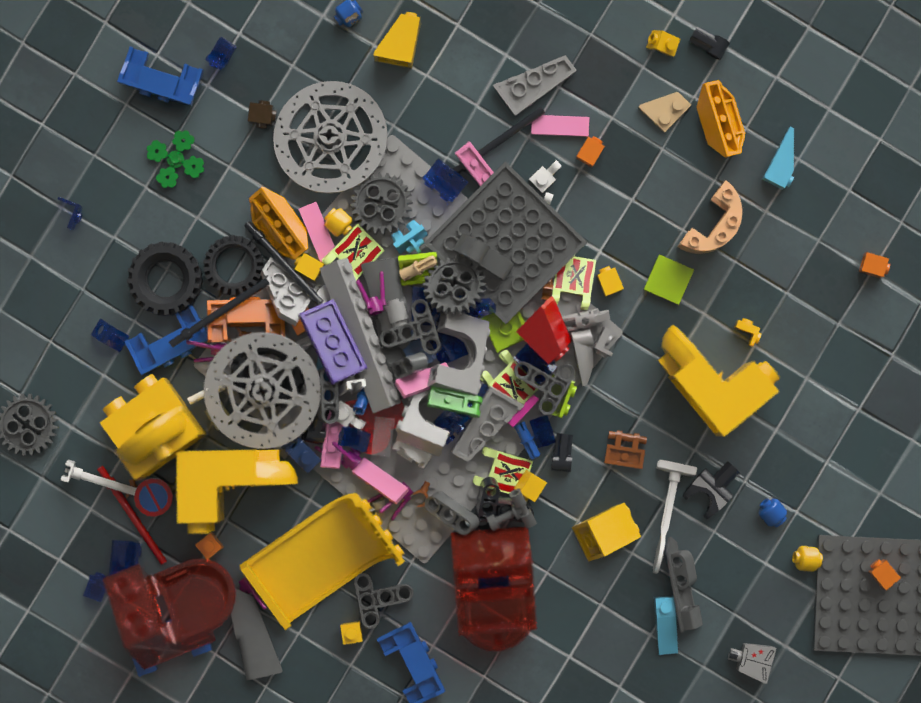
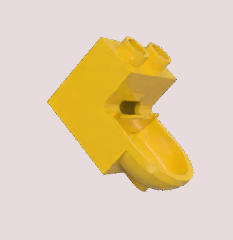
[658,325,780,437]
[100,374,207,480]
[177,450,298,533]

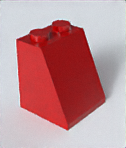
[516,296,572,364]

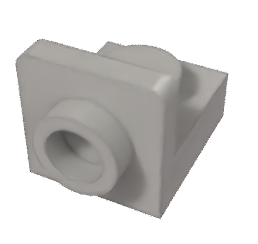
[593,327,613,358]

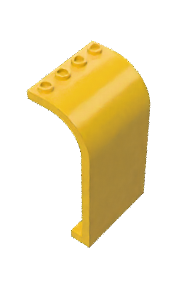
[240,493,405,630]

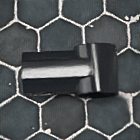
[689,27,730,60]
[301,410,330,445]
[551,433,573,472]

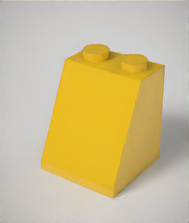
[373,12,421,68]
[572,503,641,562]

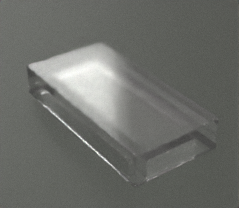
[371,417,395,457]

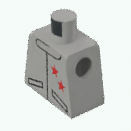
[728,643,776,684]

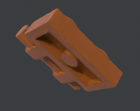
[604,430,647,469]

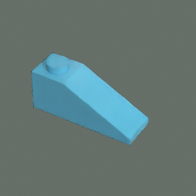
[762,126,794,190]
[654,595,678,655]

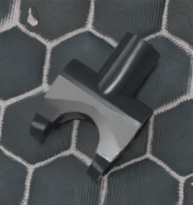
[683,461,740,519]

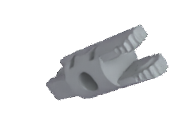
[562,308,610,332]

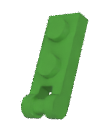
[427,386,483,418]

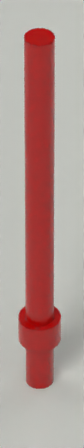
[97,466,167,565]

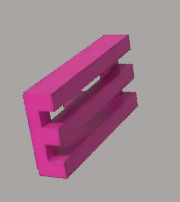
[508,395,540,427]

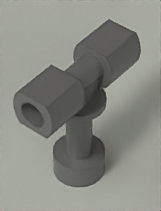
[487,488,537,531]

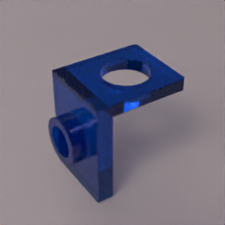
[58,197,83,230]
[91,319,129,352]

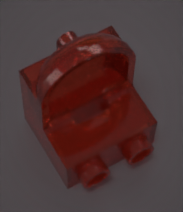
[451,527,537,652]
[103,559,236,670]

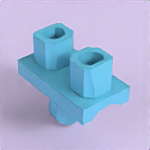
[391,220,428,254]

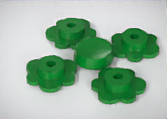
[147,130,204,188]

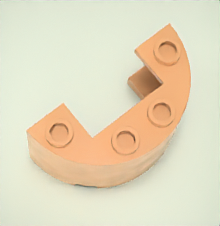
[677,180,742,254]

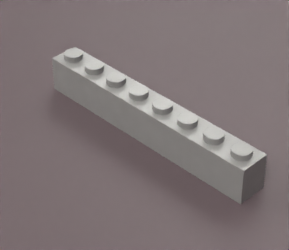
[319,258,401,413]

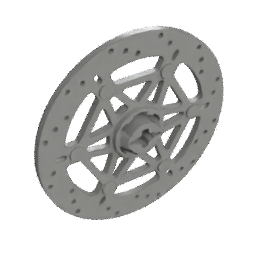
[273,81,388,193]
[204,332,320,449]

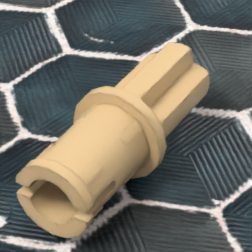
[399,255,437,281]

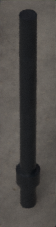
[447,107,545,179]
[244,221,324,305]
[169,278,270,348]

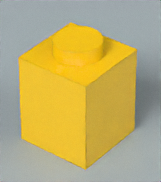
[294,253,325,282]
[597,266,624,297]
[514,470,547,502]
[340,621,363,645]

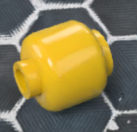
[324,208,352,237]
[792,546,823,572]

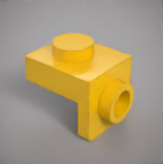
[647,30,680,57]
[734,318,762,347]

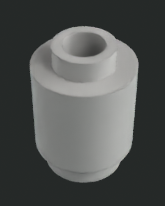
[385,298,409,328]

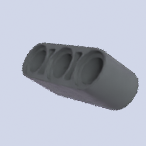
[316,367,339,424]
[424,492,479,535]

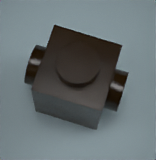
[248,100,277,129]

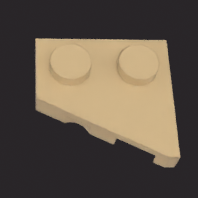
[638,92,691,133]

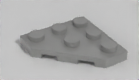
[261,257,321,326]

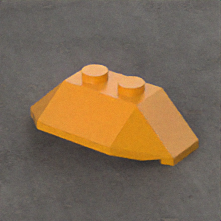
[696,80,745,158]
[249,187,308,260]

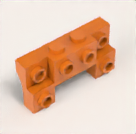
[206,297,285,343]

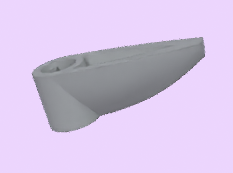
[571,329,594,386]

